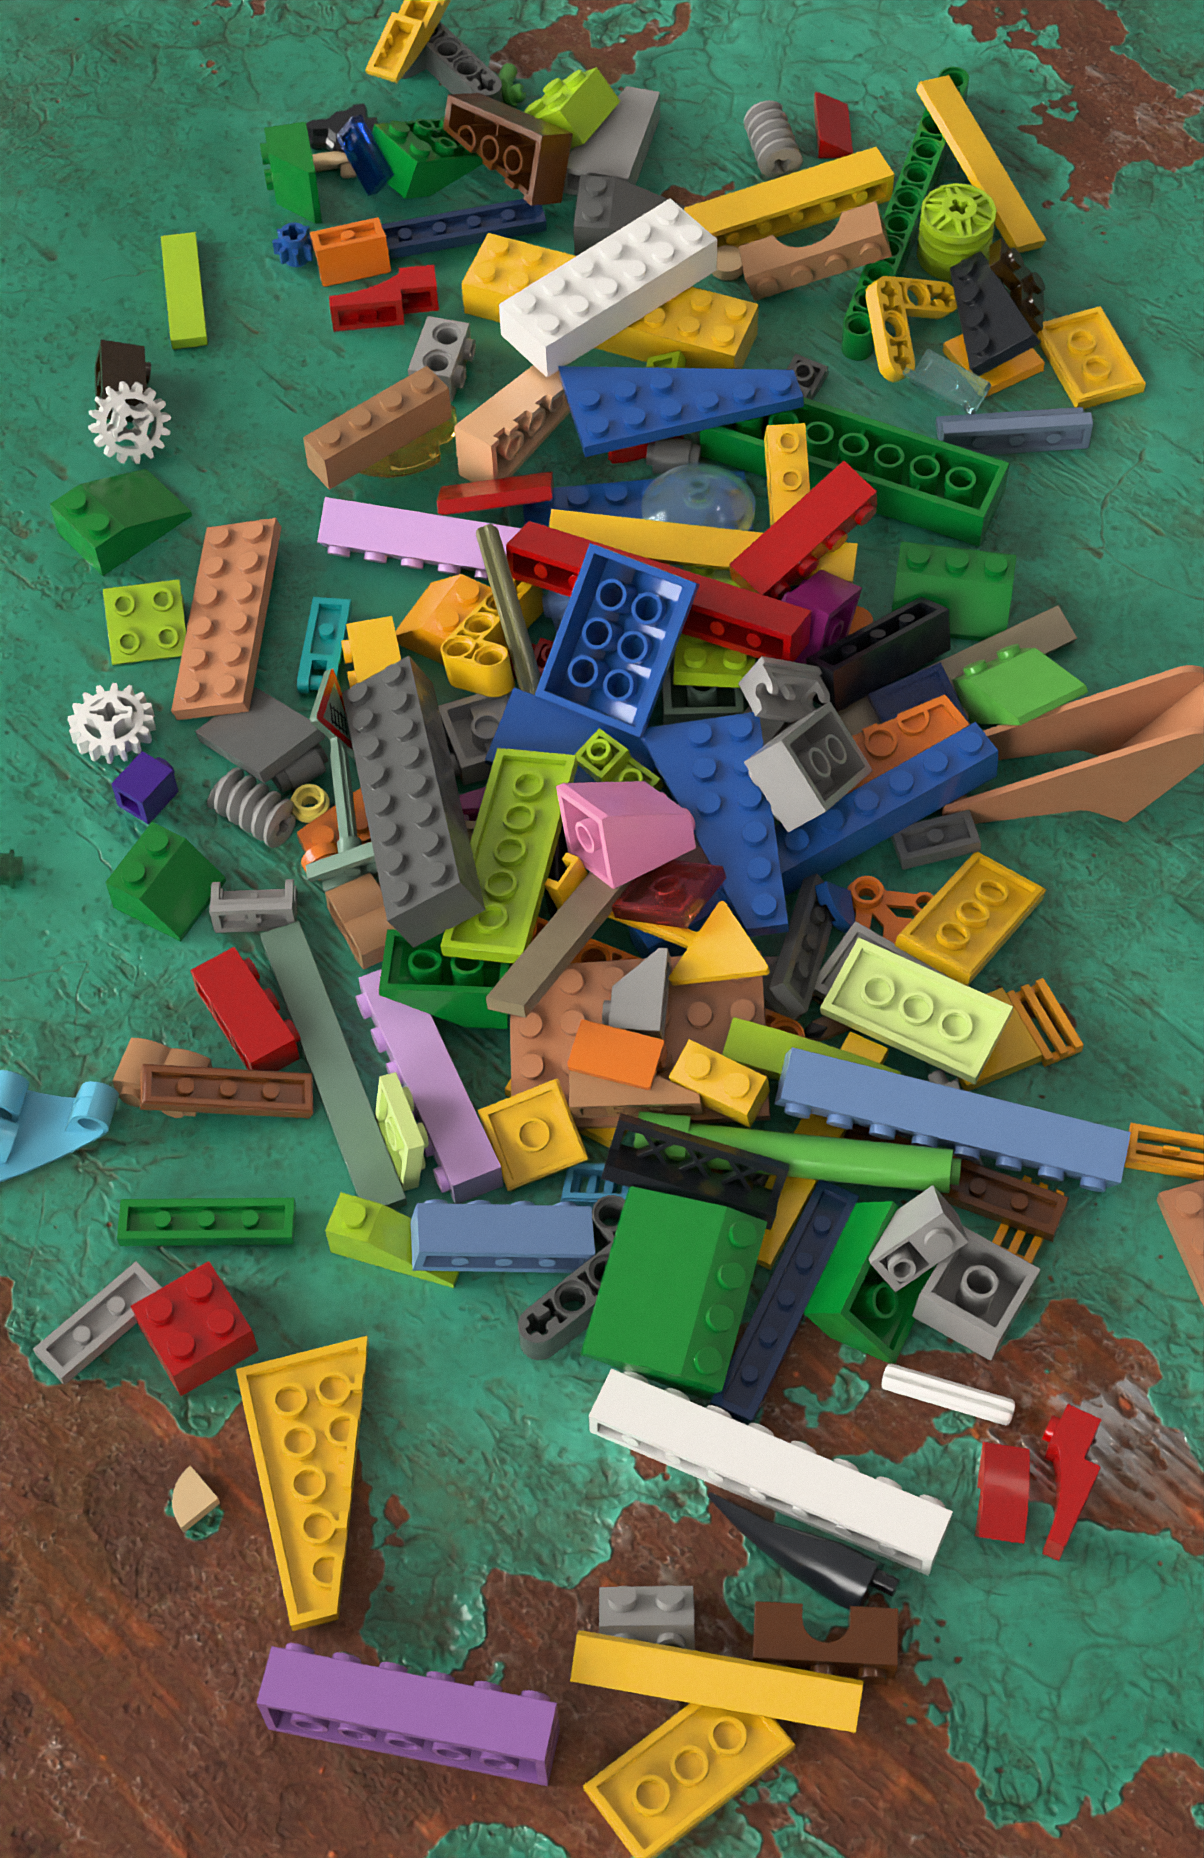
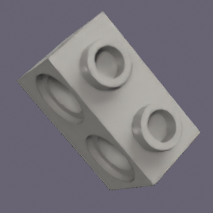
[408,316,476,402]

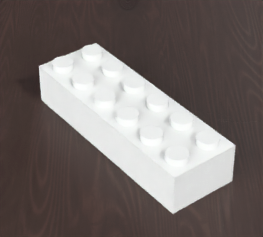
[499,199,717,377]

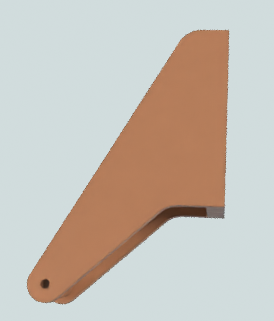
[942,665,1204,824]

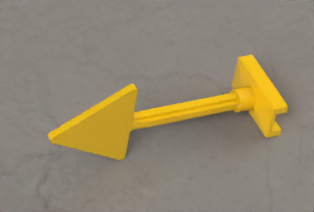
[544,852,770,986]

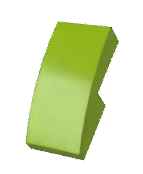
[574,728,664,791]

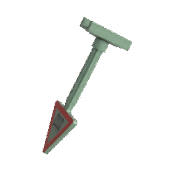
[306,669,378,892]

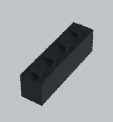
[806,596,951,712]

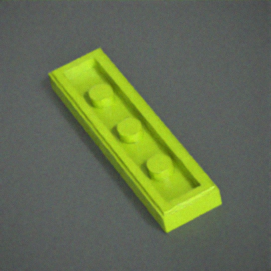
[161,232,208,349]

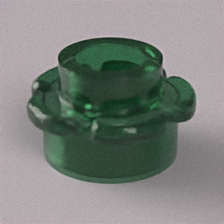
[0,849,24,889]

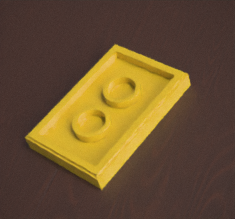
[1036,306,1146,409]

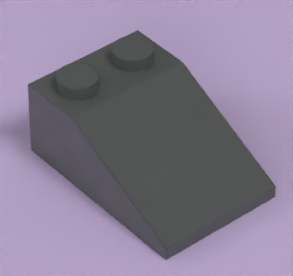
[573,175,686,256]

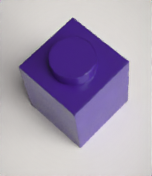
[111,751,179,825]

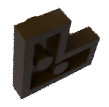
[989,238,1045,334]

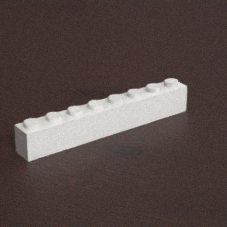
[589,1368,953,1576]

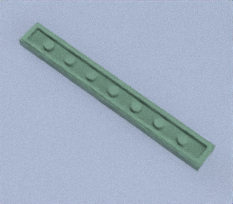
[260,921,407,1210]

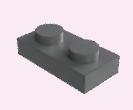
[891,810,981,870]

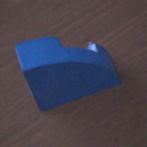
[815,881,855,933]

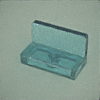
[902,348,992,414]

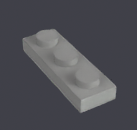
[33,1261,162,1385]

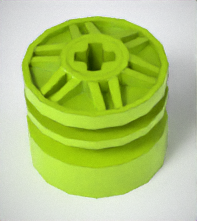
[917,183,997,281]

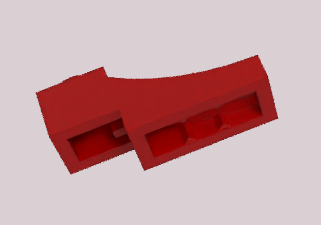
[329,265,439,332]
[1042,1404,1102,1562]

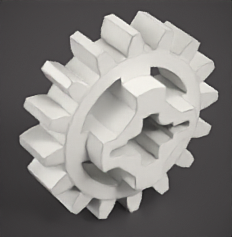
[88,381,171,464]
[68,683,156,764]

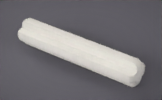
[881,1364,1015,1425]

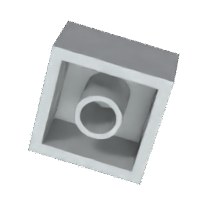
[912,1226,1041,1361]

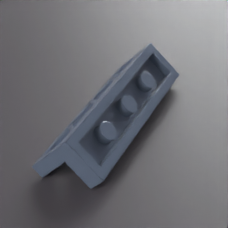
[935,407,1093,455]

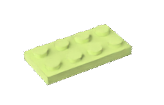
[820,937,1013,1084]

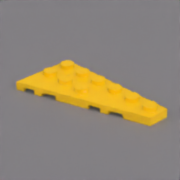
[236,1336,369,1631]

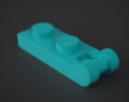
[297,597,352,694]

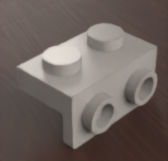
[599,1585,695,1650]

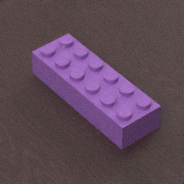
[257,1643,560,1786]

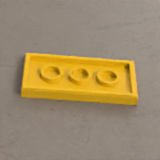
[895,851,1046,986]
[583,1703,795,1858]

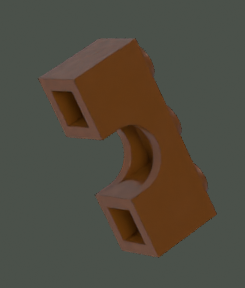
[752,1601,898,1684]

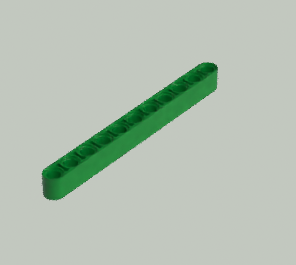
[841,66,969,361]

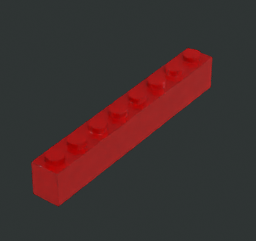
[506,521,812,662]

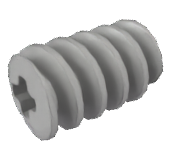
[744,100,803,179]
[207,767,296,848]

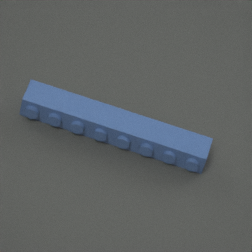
[774,1047,1131,1192]

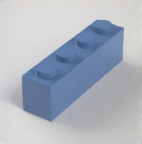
[410,1199,595,1273]

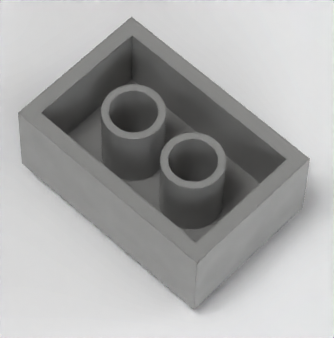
[744,702,873,832]

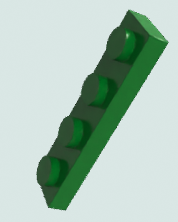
[117,1197,296,1246]

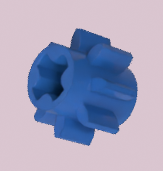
[272,222,314,267]

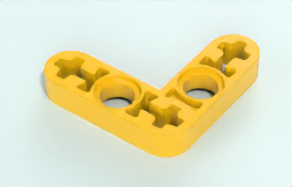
[866,276,957,383]

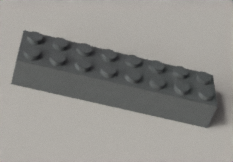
[342,656,486,948]

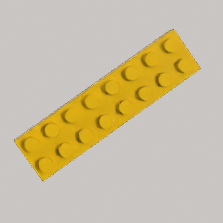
[462,233,759,369]

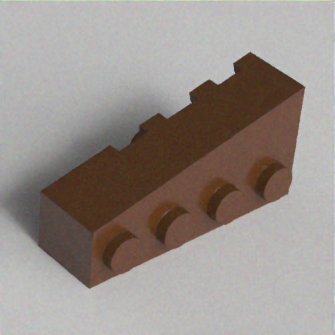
[443,93,573,206]

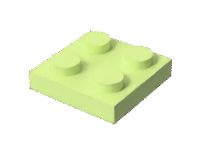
[375,1072,429,1191]

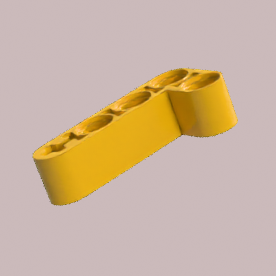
[441,578,544,697]

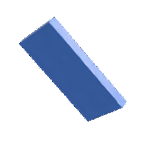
[485,688,656,783]

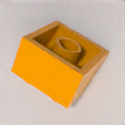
[395,574,492,665]

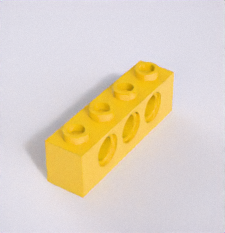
[764,423,810,586]

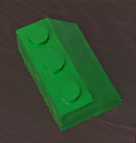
[891,541,1017,642]
[803,1201,938,1364]

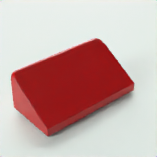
[814,92,853,159]

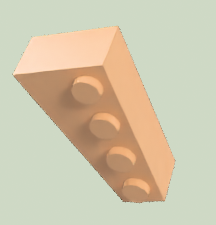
[454,365,571,482]

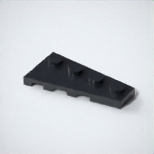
[950,251,1042,377]

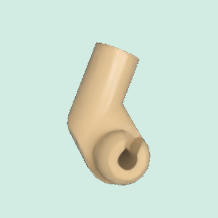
[312,151,359,178]

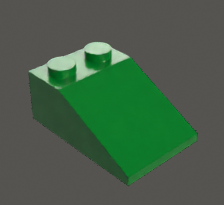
[50,469,192,576]
[379,929,513,1029]

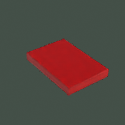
[437,471,554,515]

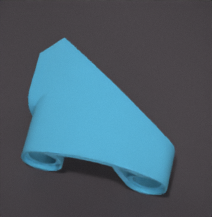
[0,1070,119,1183]

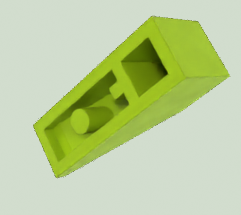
[325,1192,460,1288]

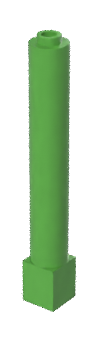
[633,1111,961,1193]

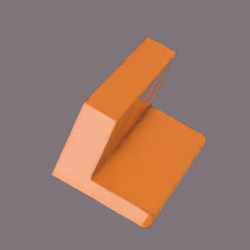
[309,217,391,287]
[567,1019,668,1090]

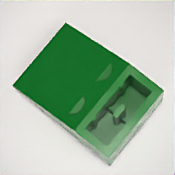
[363,116,483,199]

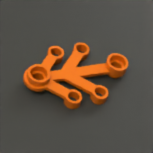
[847,876,934,944]

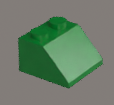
[259,122,323,224]
[105,822,226,942]

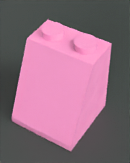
[556,781,696,889]

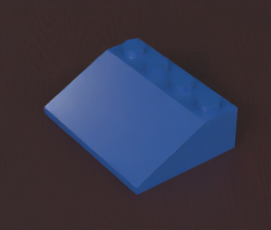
[535,543,700,738]

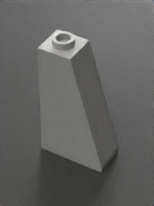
[563,86,660,195]

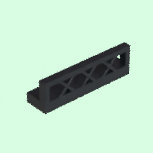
[601,1113,790,1230]

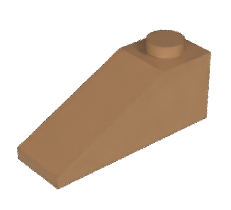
[569,1070,704,1118]

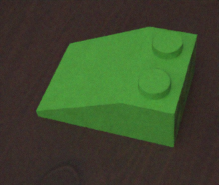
[952,644,1088,725]

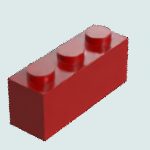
[190,947,301,1071]

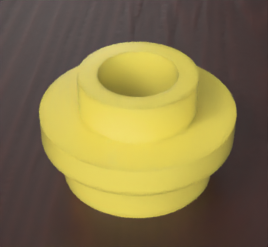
[290,784,330,823]

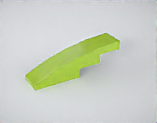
[722,1017,901,1081]

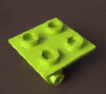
[103,579,186,665]

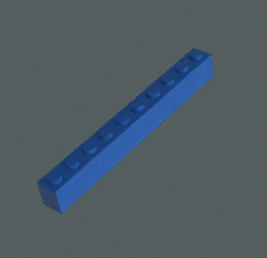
[628,722,999,959]

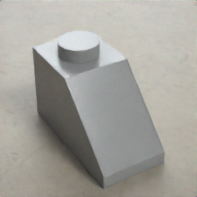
[602,948,672,1040]

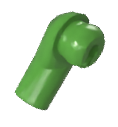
[497,63,526,106]

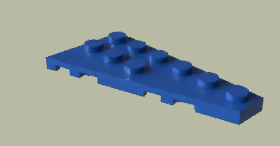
[641,712,790,937]

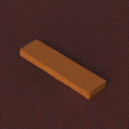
[140,1064,313,1118]

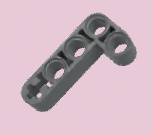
[401,21,503,103]
[518,1195,625,1360]

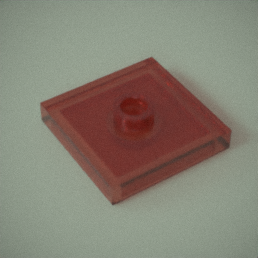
[611,860,726,929]

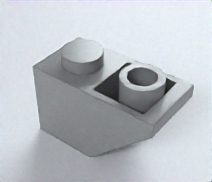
[868,1185,968,1292]

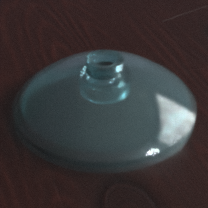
[642,463,755,531]

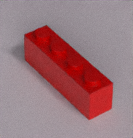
[729,461,877,601]

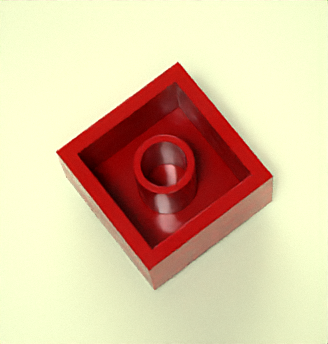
[130,1261,259,1396]

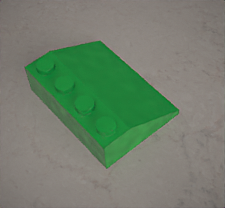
[580,1186,767,1399]

